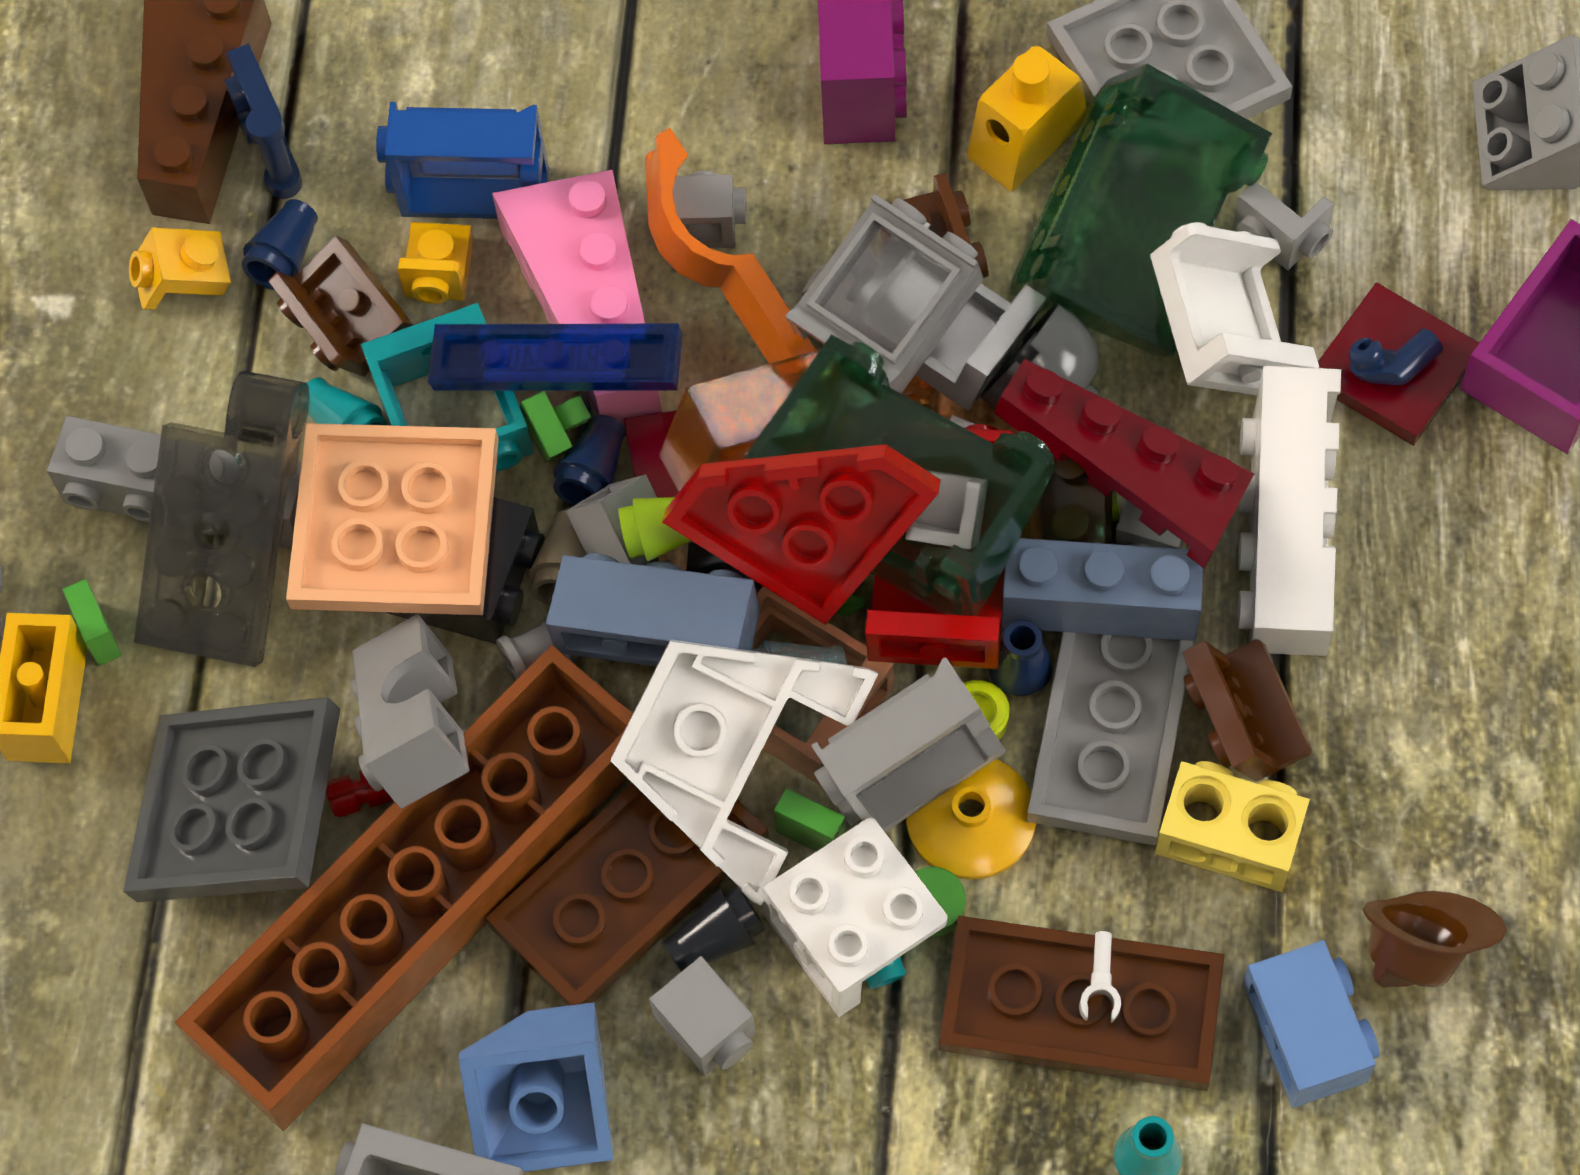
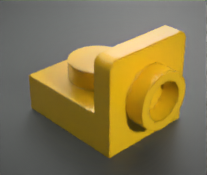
[397,222,474,304]

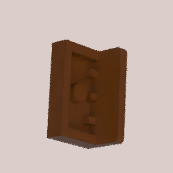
[268,235,413,377]
[1182,639,1312,782]

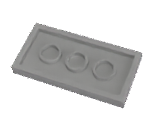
[1027,632,1193,846]

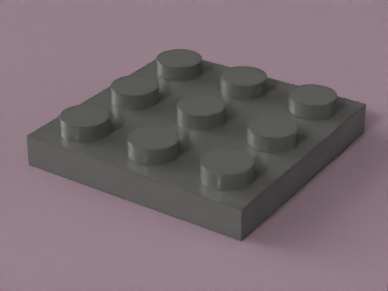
[123,697,340,902]

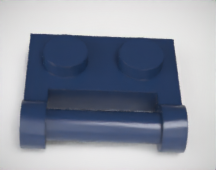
[224,43,302,199]

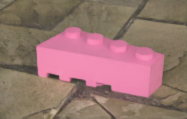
[492,170,662,425]

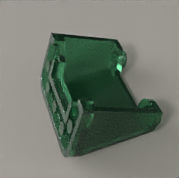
[1010,64,1272,357]
[745,334,1055,616]

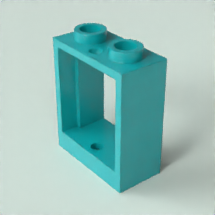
[361,303,534,471]

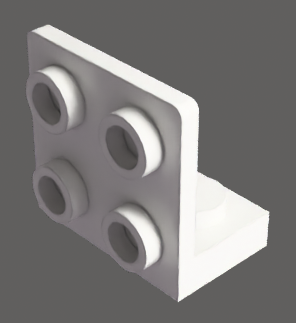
[762,818,947,1017]

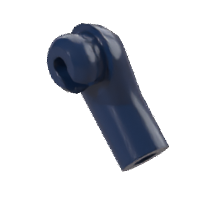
[1348,328,1443,386]

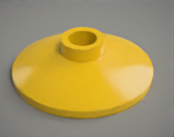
[906,759,1036,880]

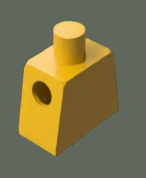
[967,46,1088,193]

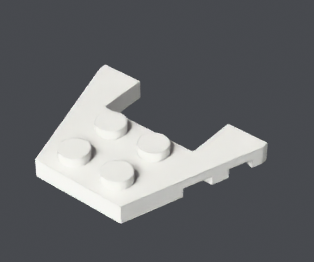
[610,639,878,906]

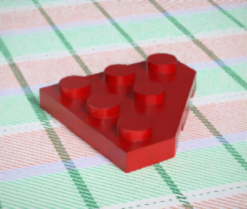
[662,444,941,625]

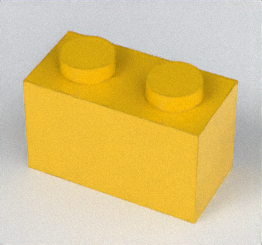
[0,613,88,764]

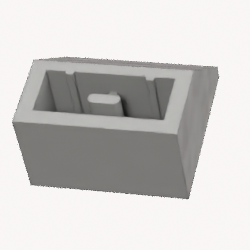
[1472,34,1580,190]

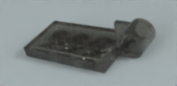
[134,370,310,667]

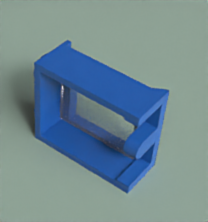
[376,102,549,219]

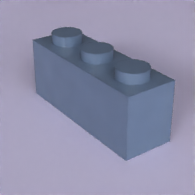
[1001,537,1203,641]
[546,553,760,667]

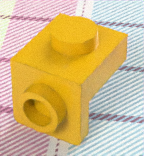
[129,227,231,310]

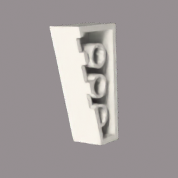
[1237,366,1341,656]

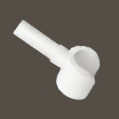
[1079,931,1121,1023]

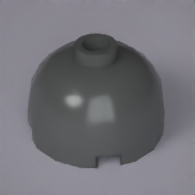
[980,303,1099,411]

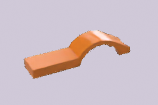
[645,128,822,390]

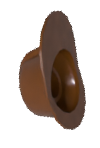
[1363,891,1507,987]

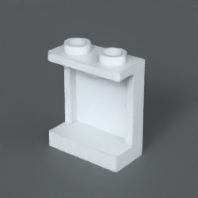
[1150,222,1319,396]

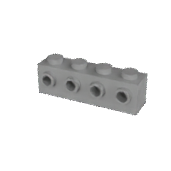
[47,416,302,549]

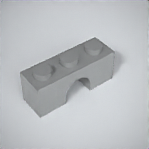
[350,614,469,809]

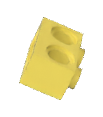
[1155,761,1310,892]

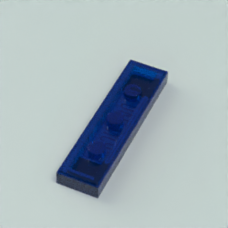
[428,323,683,391]

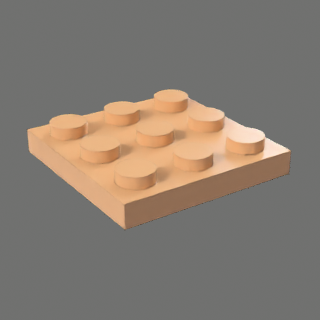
[286,423,499,615]

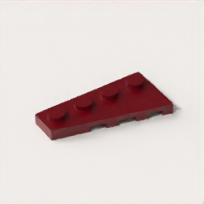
[994,359,1255,569]

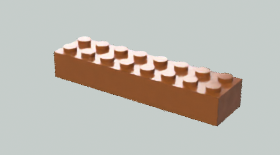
[175,645,633,1132]

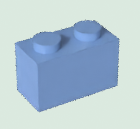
[1242,940,1380,1108]

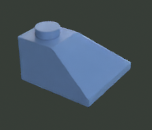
[459,1002,613,1172]

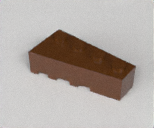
[137,0,272,224]

